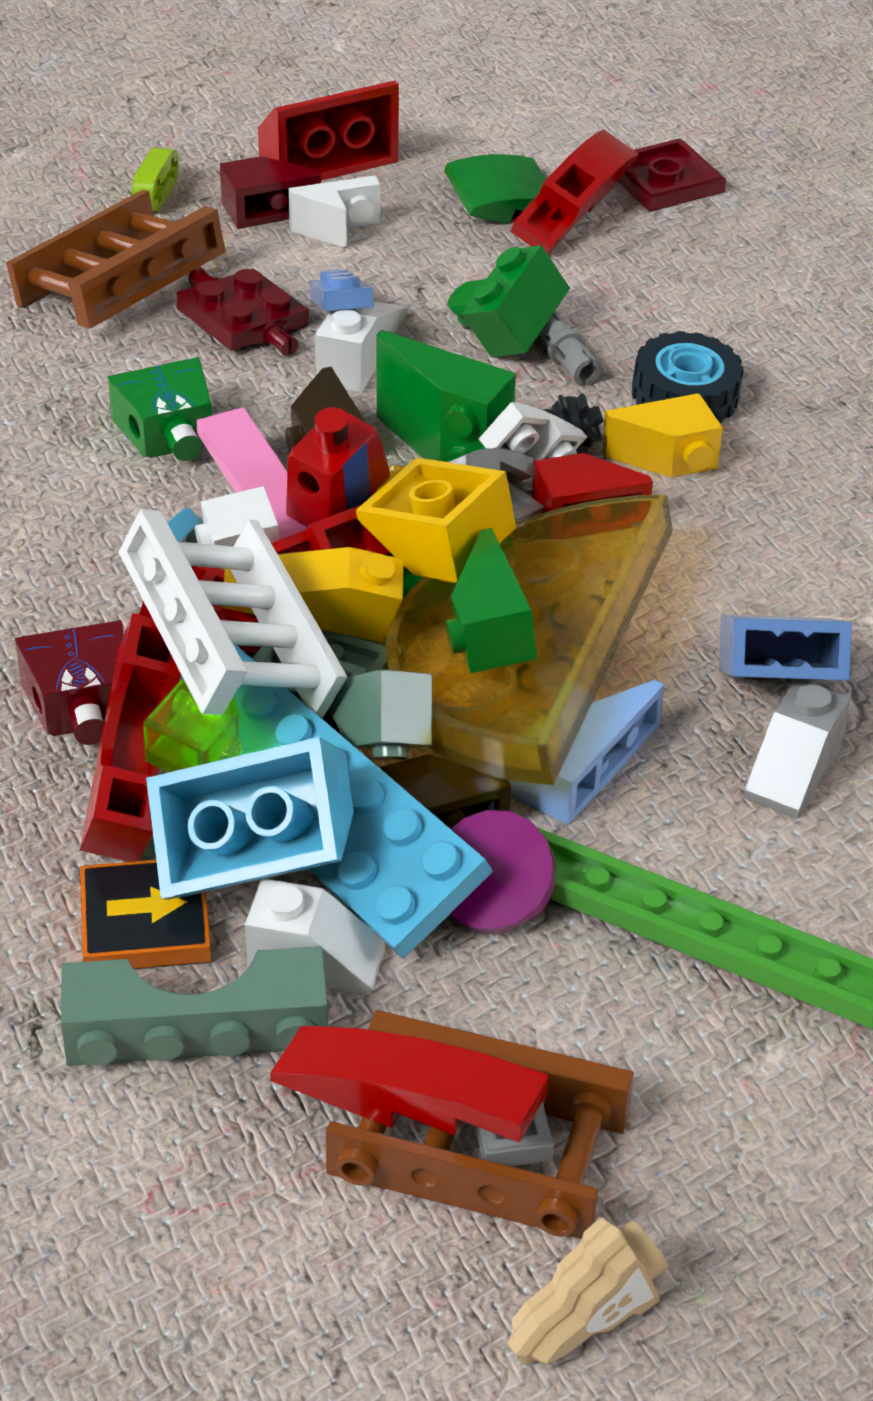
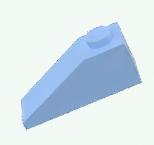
[507,680,665,825]

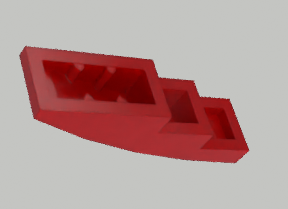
[270,1026,549,1143]

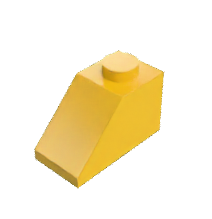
[602,393,723,478]

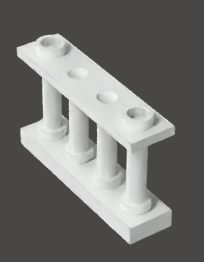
[118,509,347,719]

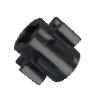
[543,393,604,454]

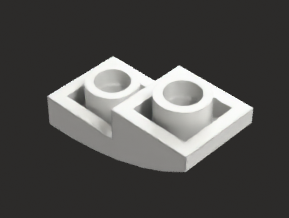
[479,402,587,471]

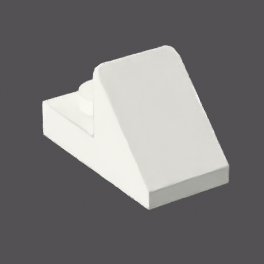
[289,175,380,247]

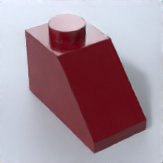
[220,156,321,229]

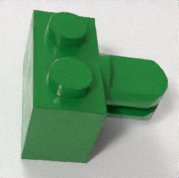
[447,245,570,357]

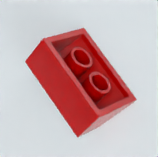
[258,80,399,181]

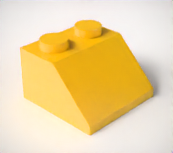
[356,457,517,583]

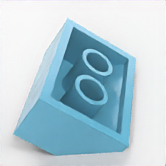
[146,737,354,900]

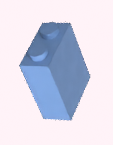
[719,614,852,681]

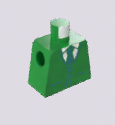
[107,357,212,461]

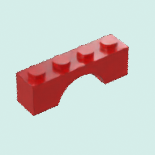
[80,613,181,862]

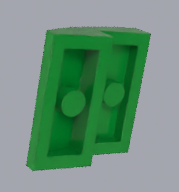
[444,154,546,224]

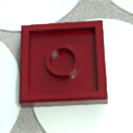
[617,138,726,212]

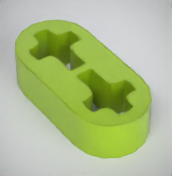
[132,147,179,212]

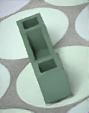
[61,946,328,1066]

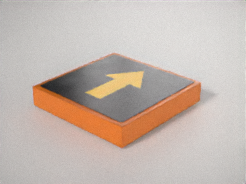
[80,860,211,968]

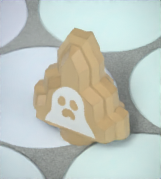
[508,1217,669,1365]

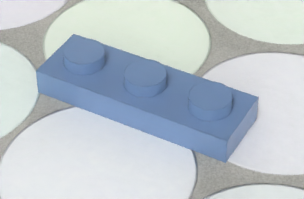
[309,269,374,311]

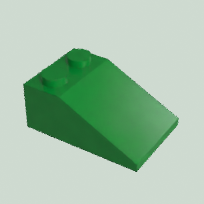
[376,330,516,462]

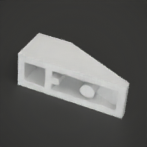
[315,301,407,393]

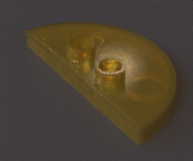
[386,495,673,785]

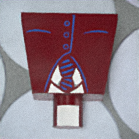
[15,620,124,745]

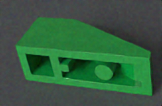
[445,528,538,674]

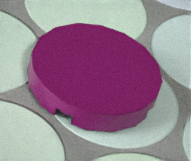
[450,810,557,934]

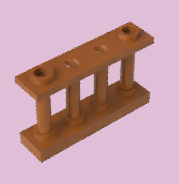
[6,190,226,329]
[326,1010,634,1239]

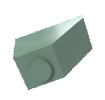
[328,669,432,760]

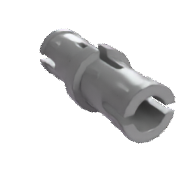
[538,310,602,386]

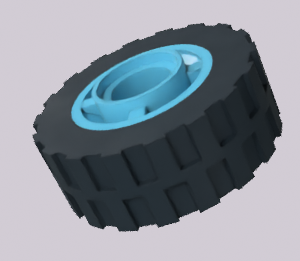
[631,331,744,423]

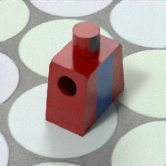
[286,407,390,527]

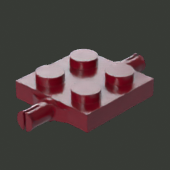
[176,267,309,357]

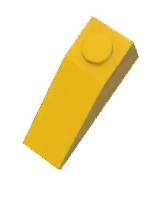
[221,547,404,643]

